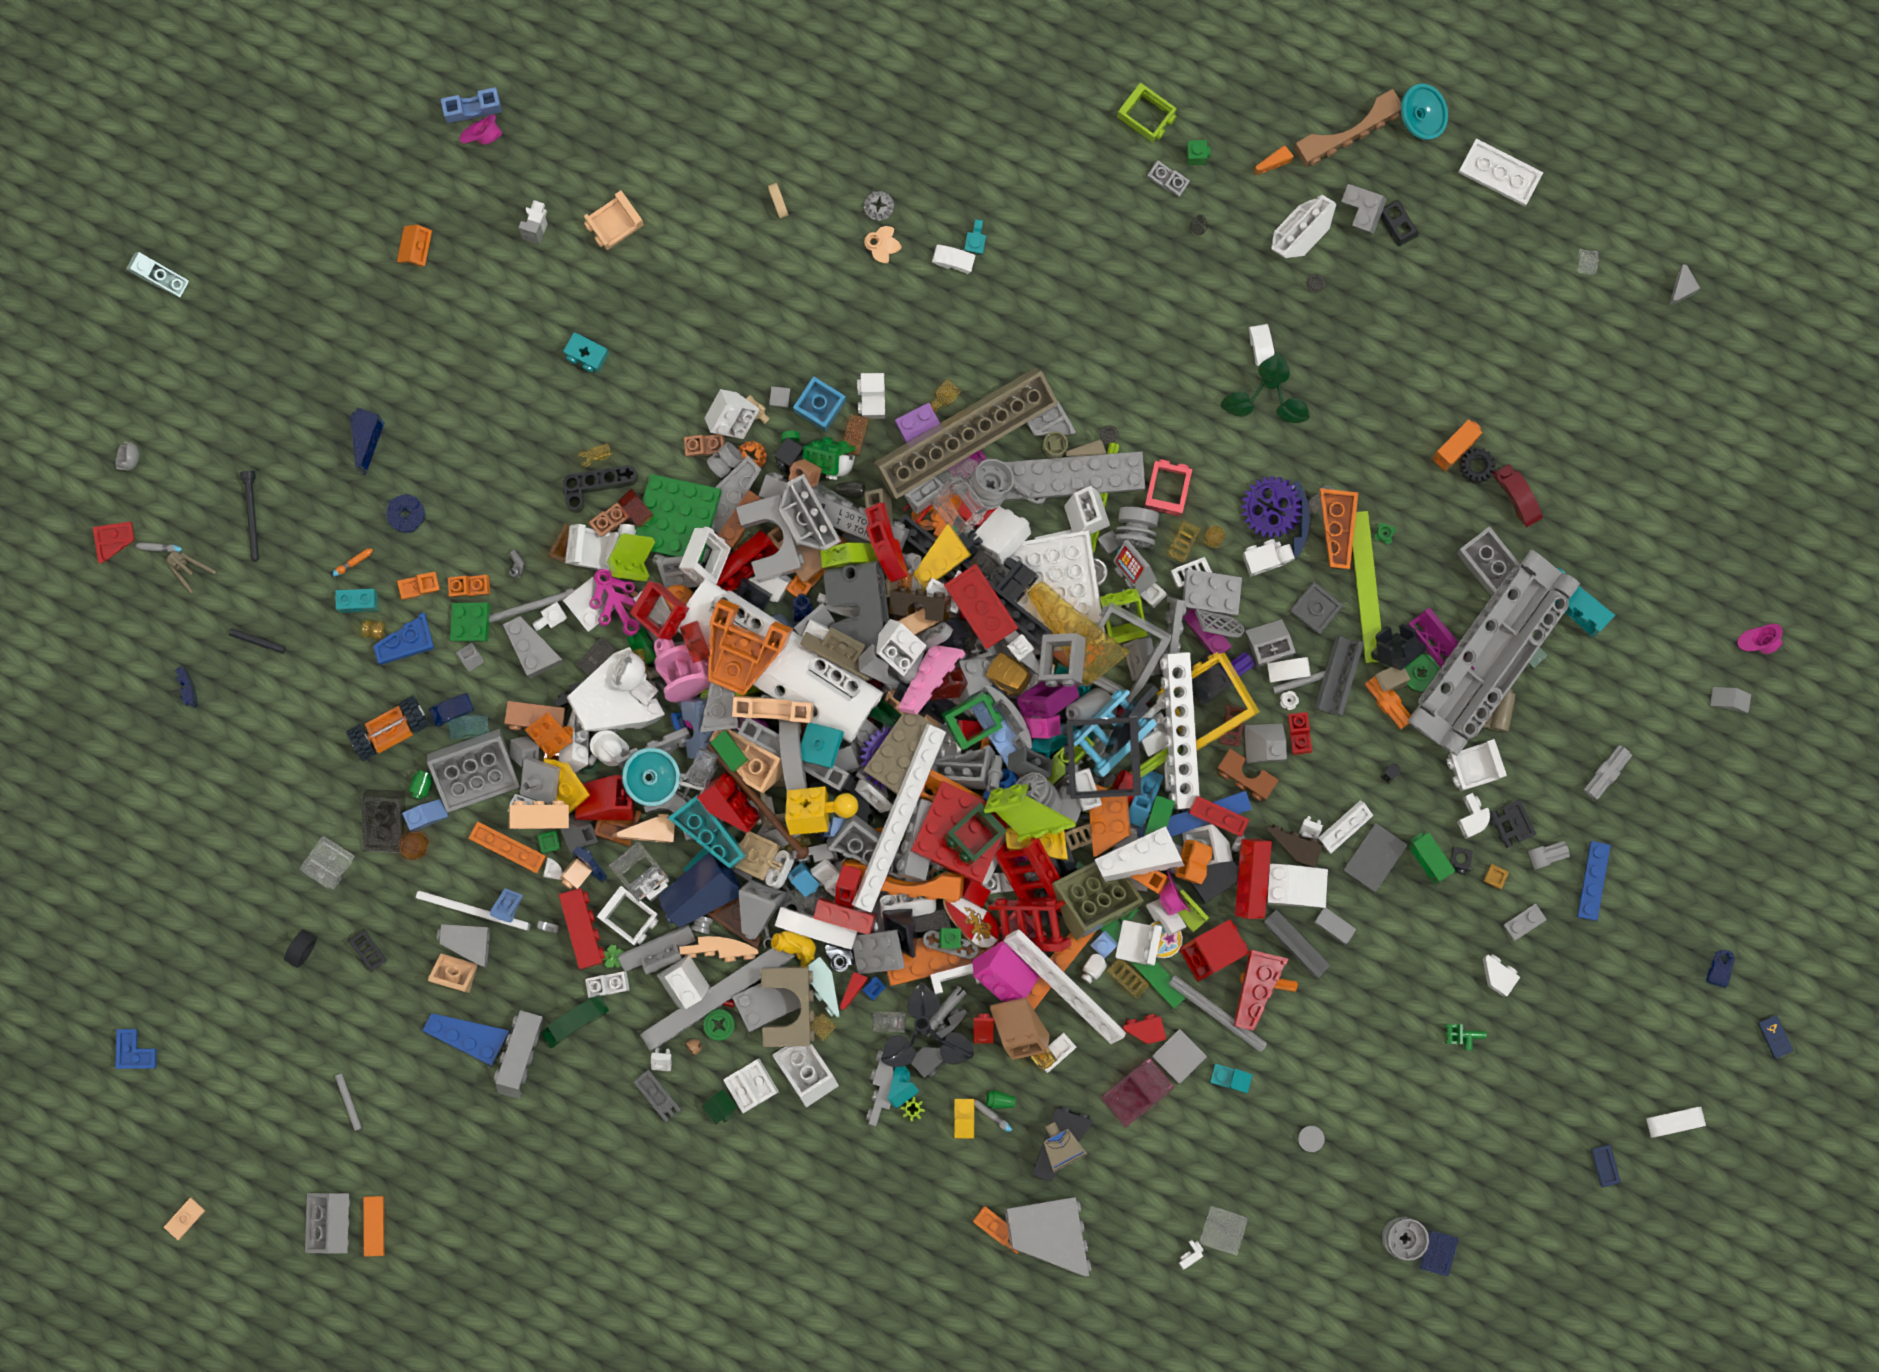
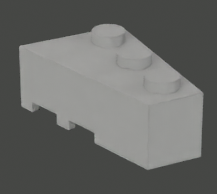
[503,616,564,679]
[951,656,1011,703]

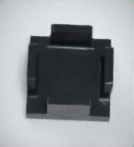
[1371,624,1426,671]

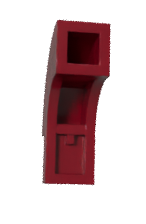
[1493,464,1543,528]

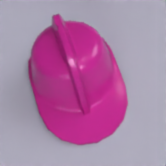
[460,114,502,145]
[1737,624,1783,654]
[1160,871,1190,915]

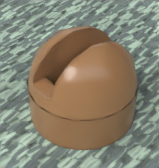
[685,1039,702,1056]

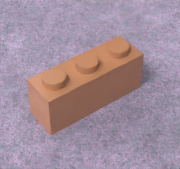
[504,701,567,731]

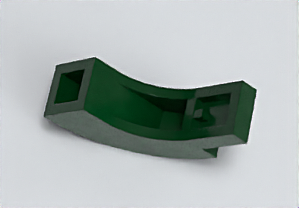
[541,995,609,1048]

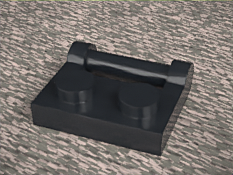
[736,578,773,624]

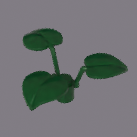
[1221,352,1310,423]

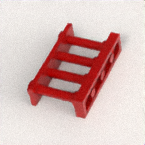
[995,837,1061,916]
[988,898,1072,952]

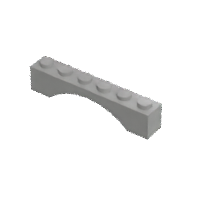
[738,718,850,791]

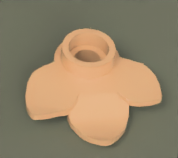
[864,226,902,263]

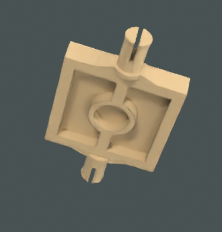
[735,832,782,880]

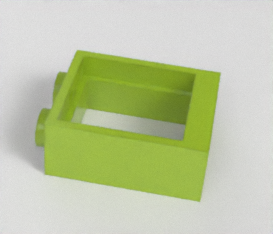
[1117,83,1177,143]
[820,543,878,568]
[1099,588,1147,645]

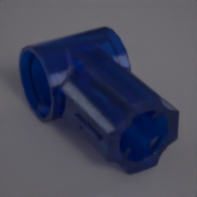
[793,594,813,622]

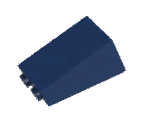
[658,852,742,927]

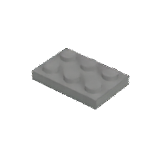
[1182,569,1242,616]
[853,930,905,974]

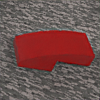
[1288,712,1312,755]

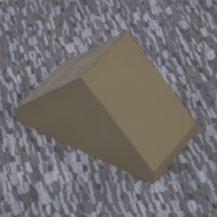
[1375,667,1411,692]

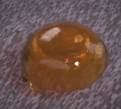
[399,831,429,860]

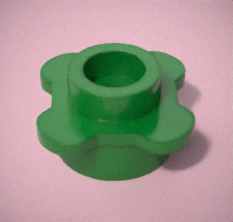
[1374,523,1396,544]

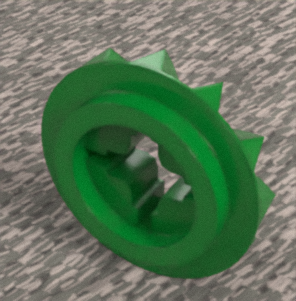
[703,1009,735,1041]

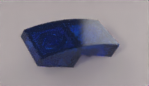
[175,666,198,708]
[429,693,474,727]

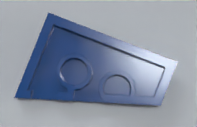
[374,612,435,665]

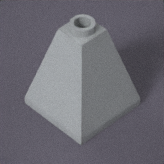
[739,880,787,940]

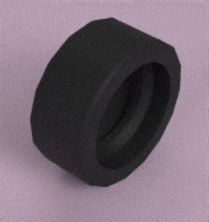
[284,929,317,968]

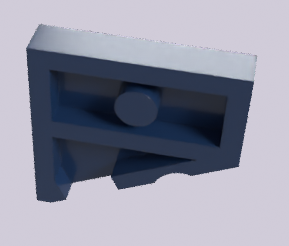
[573,846,607,883]

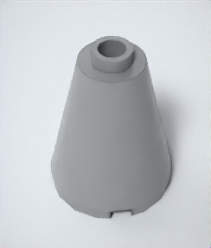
[1066,688,1117,726]

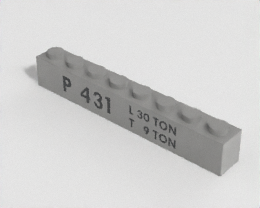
[759,472,909,550]

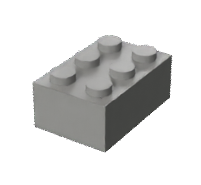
[1456,526,1520,597]

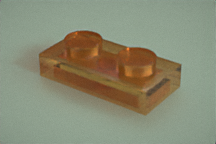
[843,414,869,456]

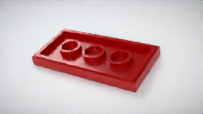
[944,564,1019,650]

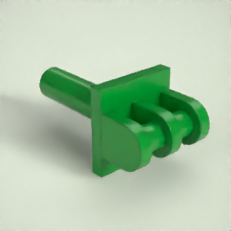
[1445,1024,1487,1050]

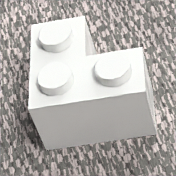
[857,373,885,419]

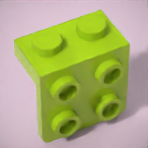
[606,533,655,581]

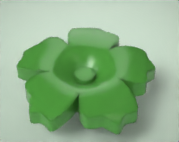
[603,945,624,968]

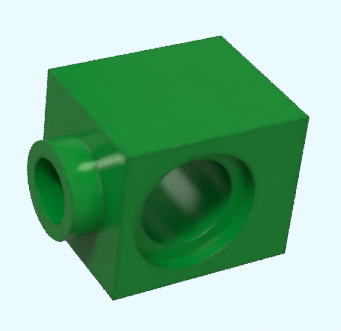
[939,928,961,950]

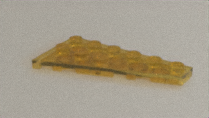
[1027,581,1130,686]

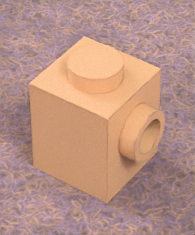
[559,858,592,890]

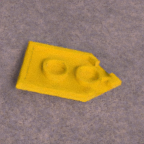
[544,758,590,813]

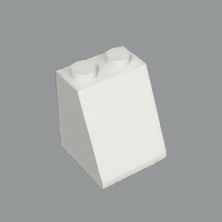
[657,955,710,1009]

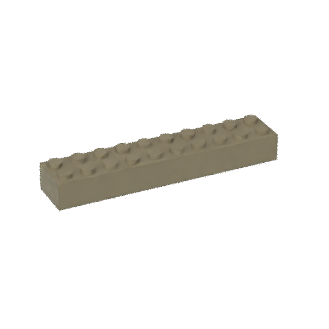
[873,368,1058,499]

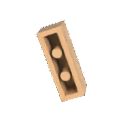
[509,801,569,829]

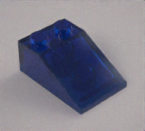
[350,407,385,476]

